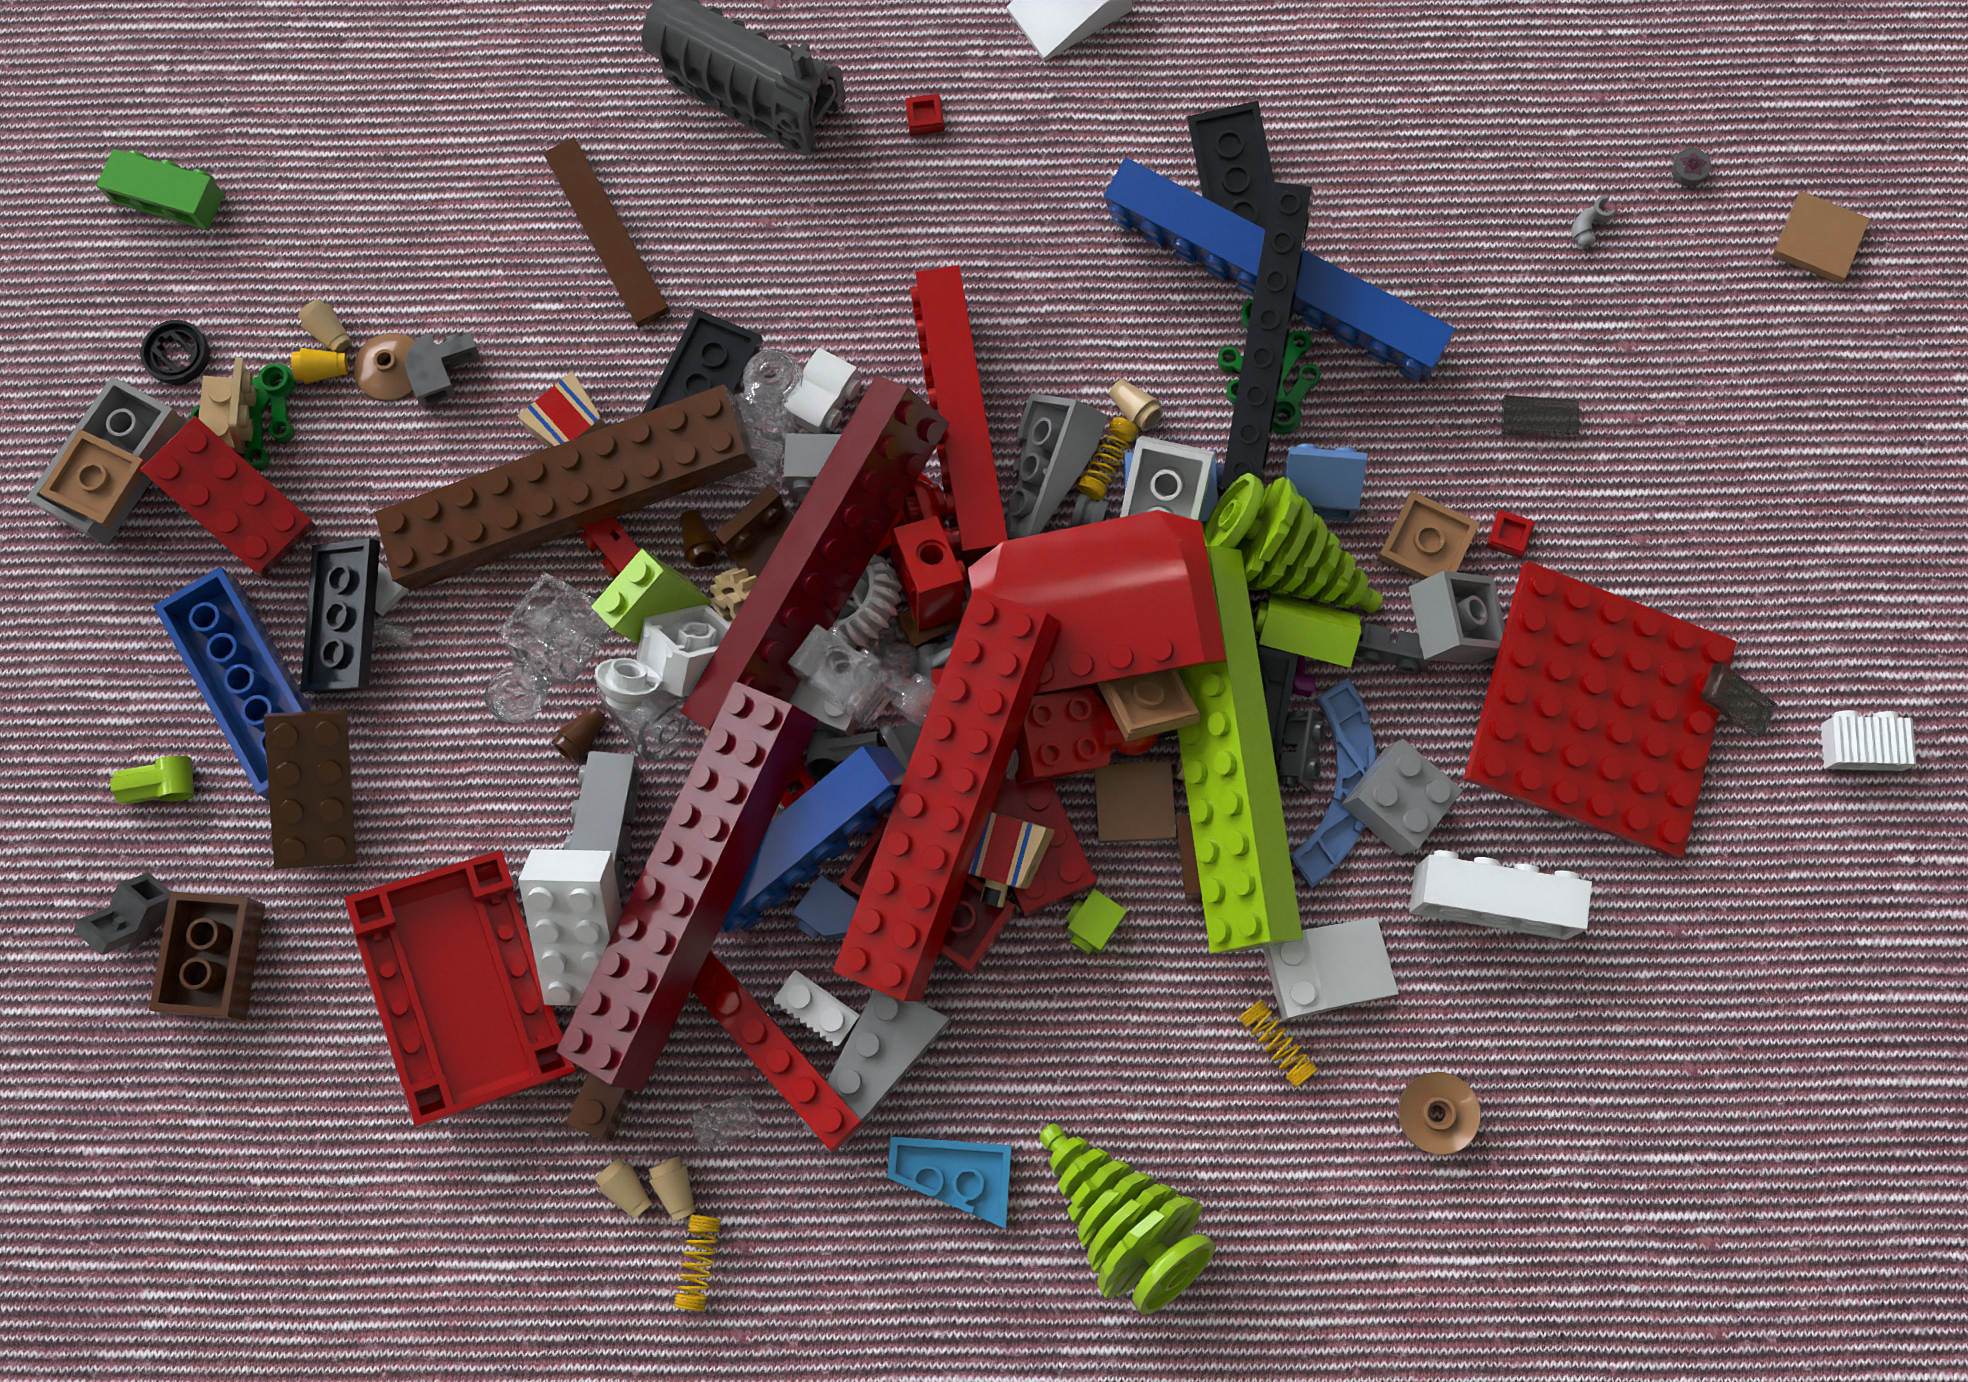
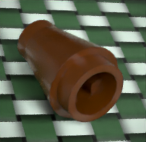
[680,510,720,568]
[551,706,608,763]

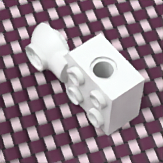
[595,604,731,711]

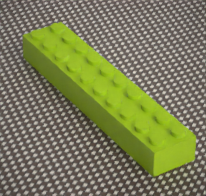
[1177,545,1303,953]

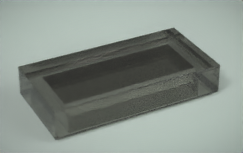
[1501,395,1579,439]
[1700,664,1777,738]

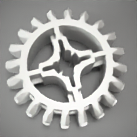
[823,554,902,651]

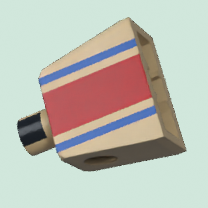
[517,372,606,448]
[968,812,1055,908]

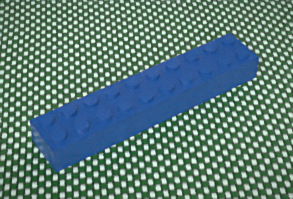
[1104,157,1455,382]

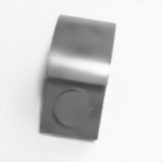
[406,332,480,408]
[73,872,170,955]

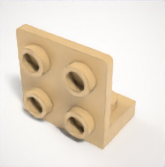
[199,357,257,453]

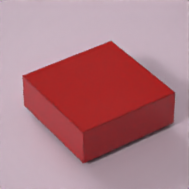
[905,94,945,136]
[1485,509,1535,559]

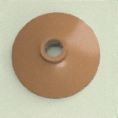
[354,333,415,402]
[1398,1072,1481,1155]

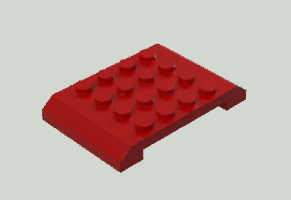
[344,850,576,1129]

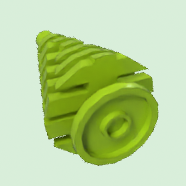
[1204,473,1383,613]
[1039,1124,1216,1315]

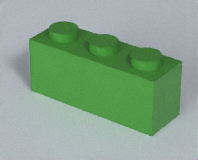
[96,149,224,231]

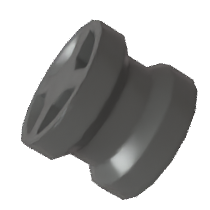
[1070,494,1109,528]

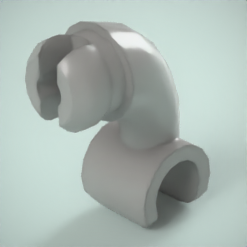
[1571,196,1616,250]

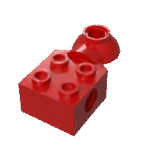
[890,479,968,631]
[1011,688,1160,785]

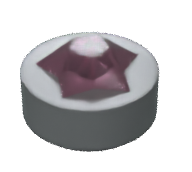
[1671,148,1711,187]

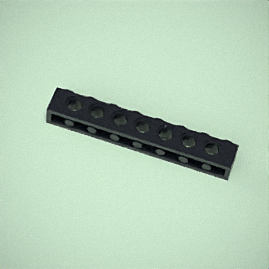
[1220,182,1314,488]

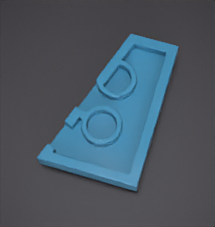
[887,1136,1012,1229]

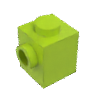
[1065,889,1127,955]

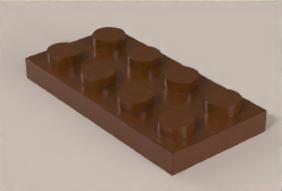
[264,710,357,869]

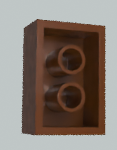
[149,891,266,1021]

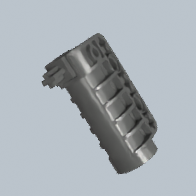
[641,0,846,156]

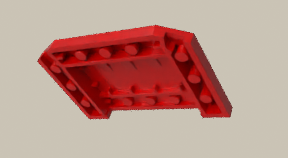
[968,510,1227,696]

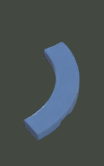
[1290,678,1377,890]

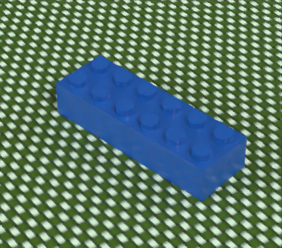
[153,566,312,800]
[718,746,906,934]

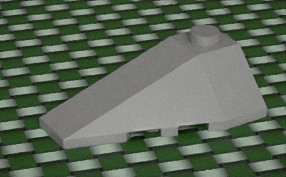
[1006,393,1108,540]

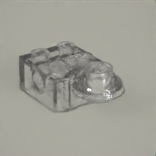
[715,349,803,494]
[485,572,612,723]
[788,624,938,727]

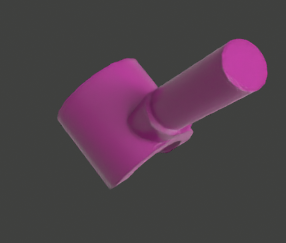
[1292,655,1316,697]

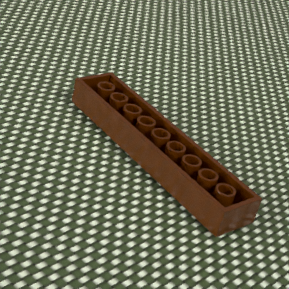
[375,384,757,591]

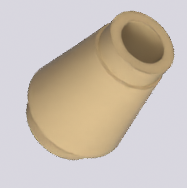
[298,299,352,353]
[1109,379,1163,431]
[648,1156,696,1221]
[594,1157,652,1219]

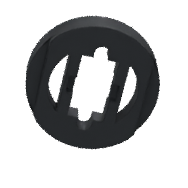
[140,320,210,385]

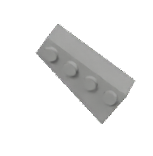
[564,751,641,895]
[803,989,952,1148]

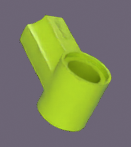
[110,756,194,805]

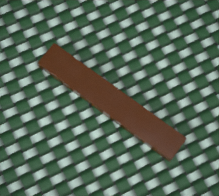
[543,137,670,328]

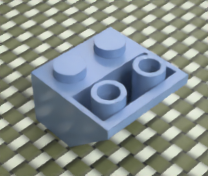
[1281,444,1367,522]

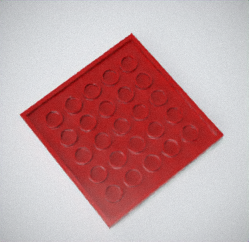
[1463,561,1737,859]

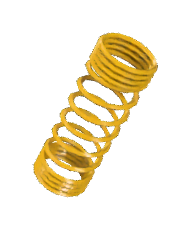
[1077,417,1139,500]
[1238,999,1318,1088]
[674,1214,722,1311]

